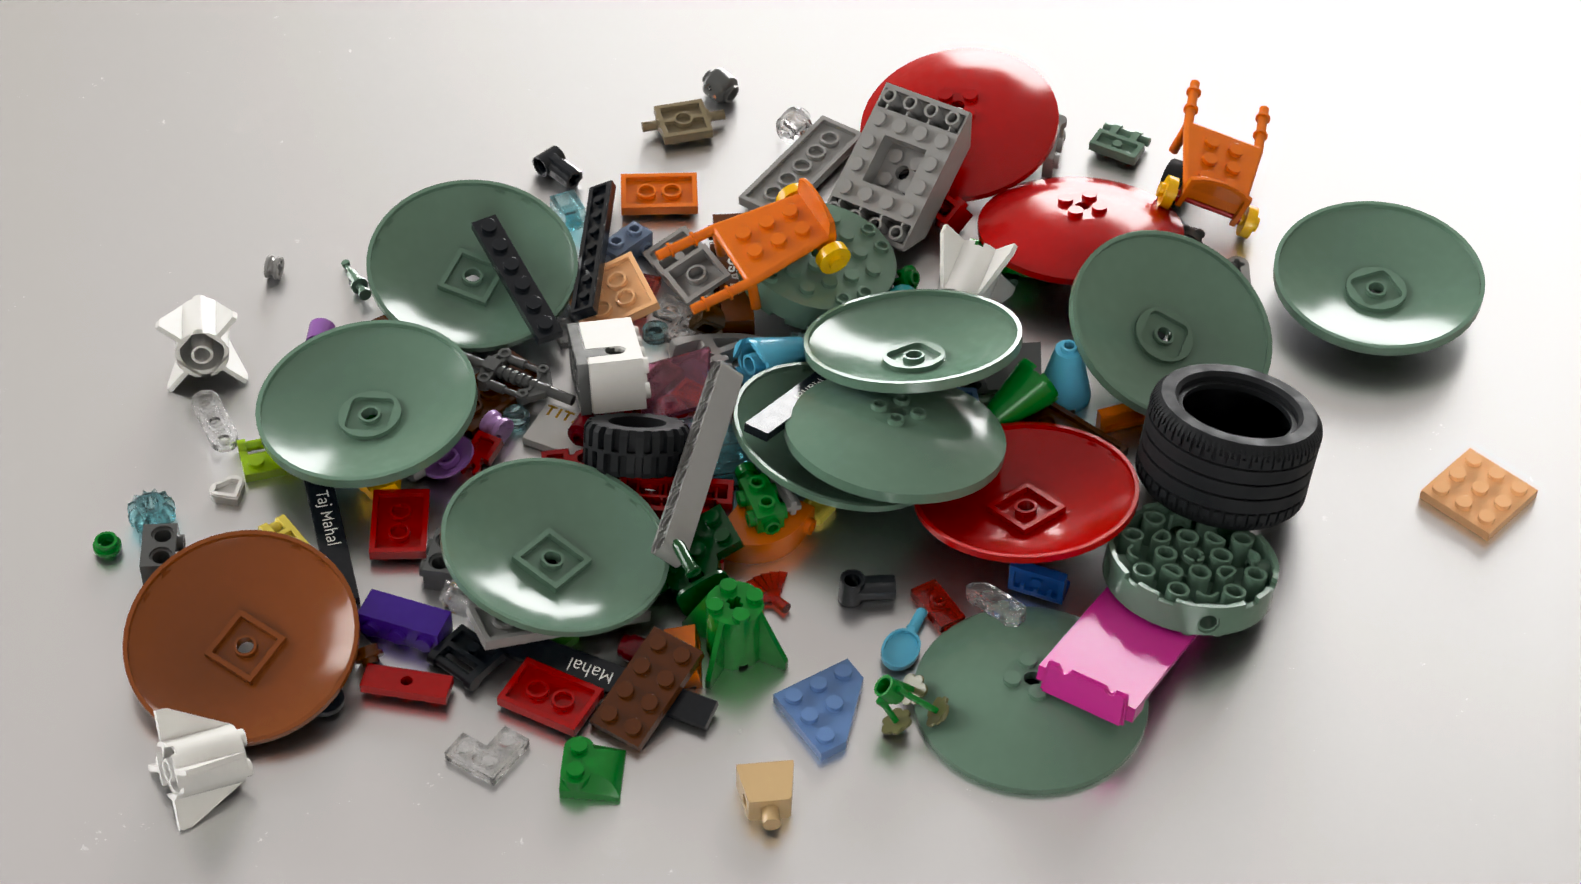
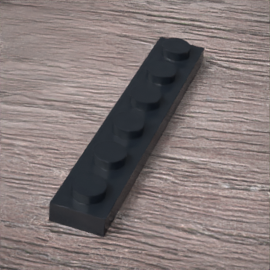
[471,214,563,346]

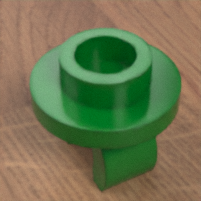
[893,265,920,289]

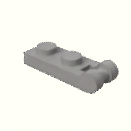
[1042,114,1067,178]

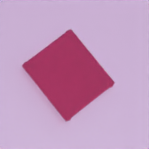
[641,347,711,417]

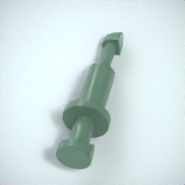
[341,259,372,300]

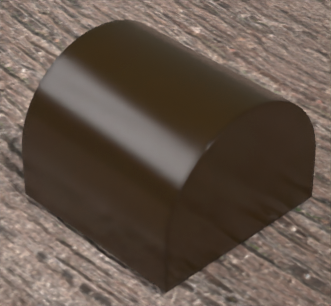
[688,305,726,334]

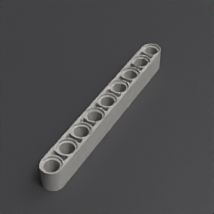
[651,360,744,568]

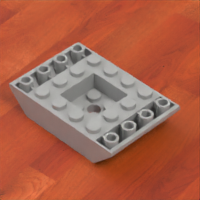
[827,82,972,252]

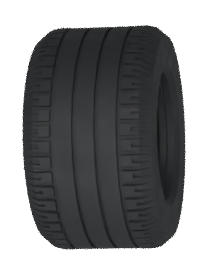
[1135,364,1323,531]

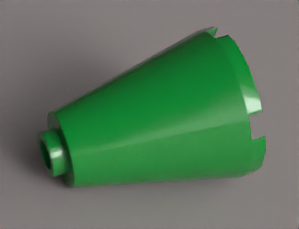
[986,358,1059,424]

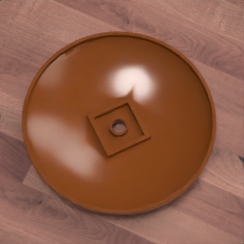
[122,530,360,747]

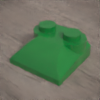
[559,736,626,802]

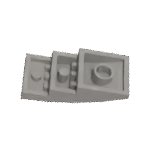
[642,225,732,306]

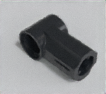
[532,146,582,190]
[838,569,896,607]

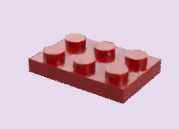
[369,489,430,560]
[497,657,604,737]

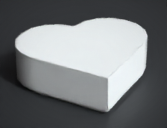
[209,475,245,506]

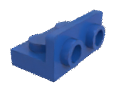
[1008,563,1070,605]

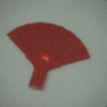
[746,571,791,613]

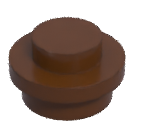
[355,643,384,667]

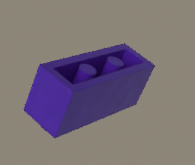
[358,589,453,652]

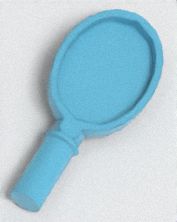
[881,607,928,671]

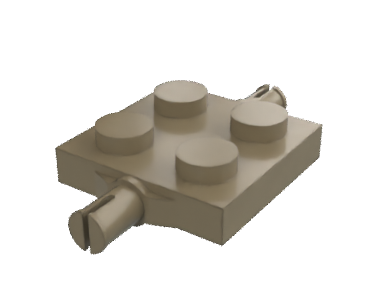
[641,99,726,145]

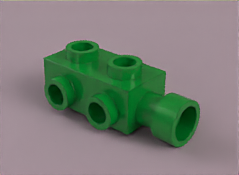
[734,462,788,535]

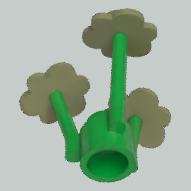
[874,673,949,735]

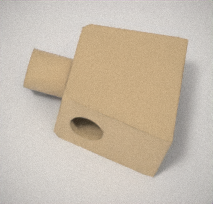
[736,760,794,830]

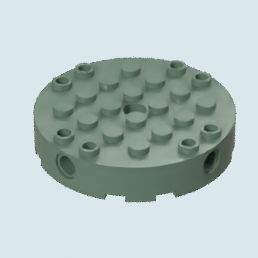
[737,203,897,330]
[1102,502,1279,637]

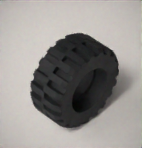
[583,412,690,479]

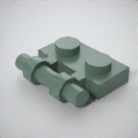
[1088,122,1151,166]

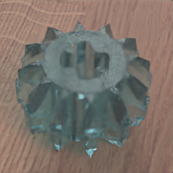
[127,488,176,533]

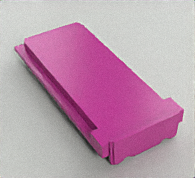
[1036,586,1197,726]

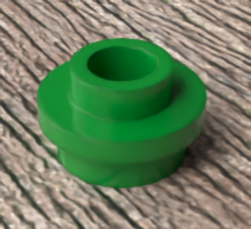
[93,531,122,558]

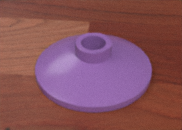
[425,436,474,479]

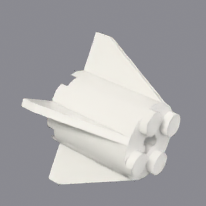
[938,224,1018,304]
[156,295,248,392]
[148,708,253,831]

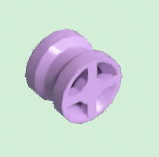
[479,410,514,442]

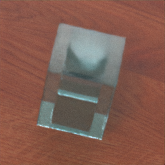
[550,189,586,232]

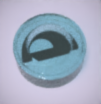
[642,320,669,345]

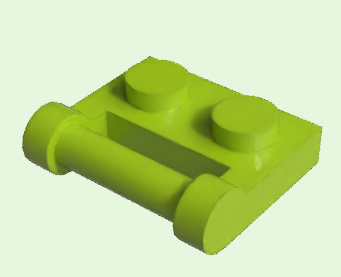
[236,439,290,483]

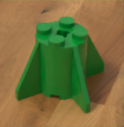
[682,577,788,689]

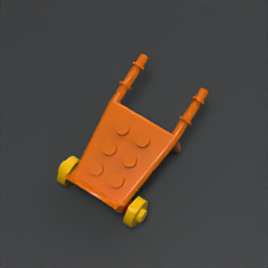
[1156,80,1271,239]
[655,177,851,315]

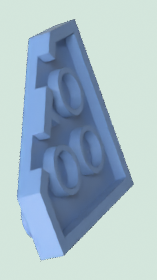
[773,658,864,761]

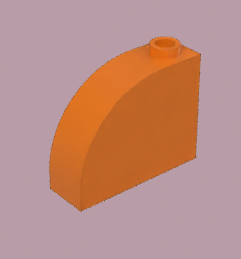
[724,497,816,564]

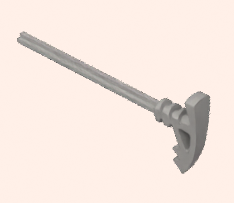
[669,333,802,515]

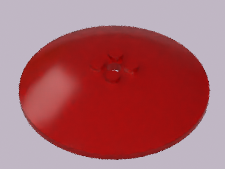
[860,48,1059,202]
[977,176,1184,285]
[914,422,1140,564]

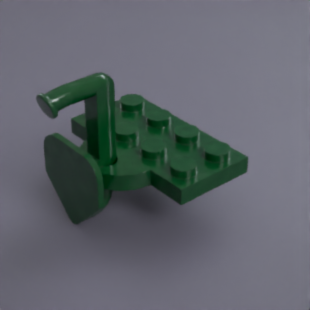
[660,504,745,616]

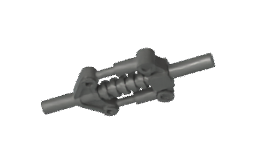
[463,348,576,406]

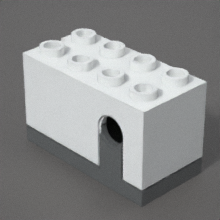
[567,317,651,416]

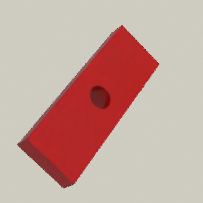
[360,663,454,705]

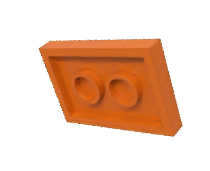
[621,172,698,216]

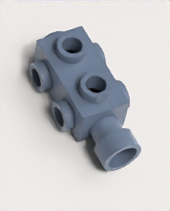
[605,221,653,263]

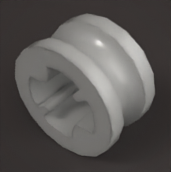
[264,255,284,280]

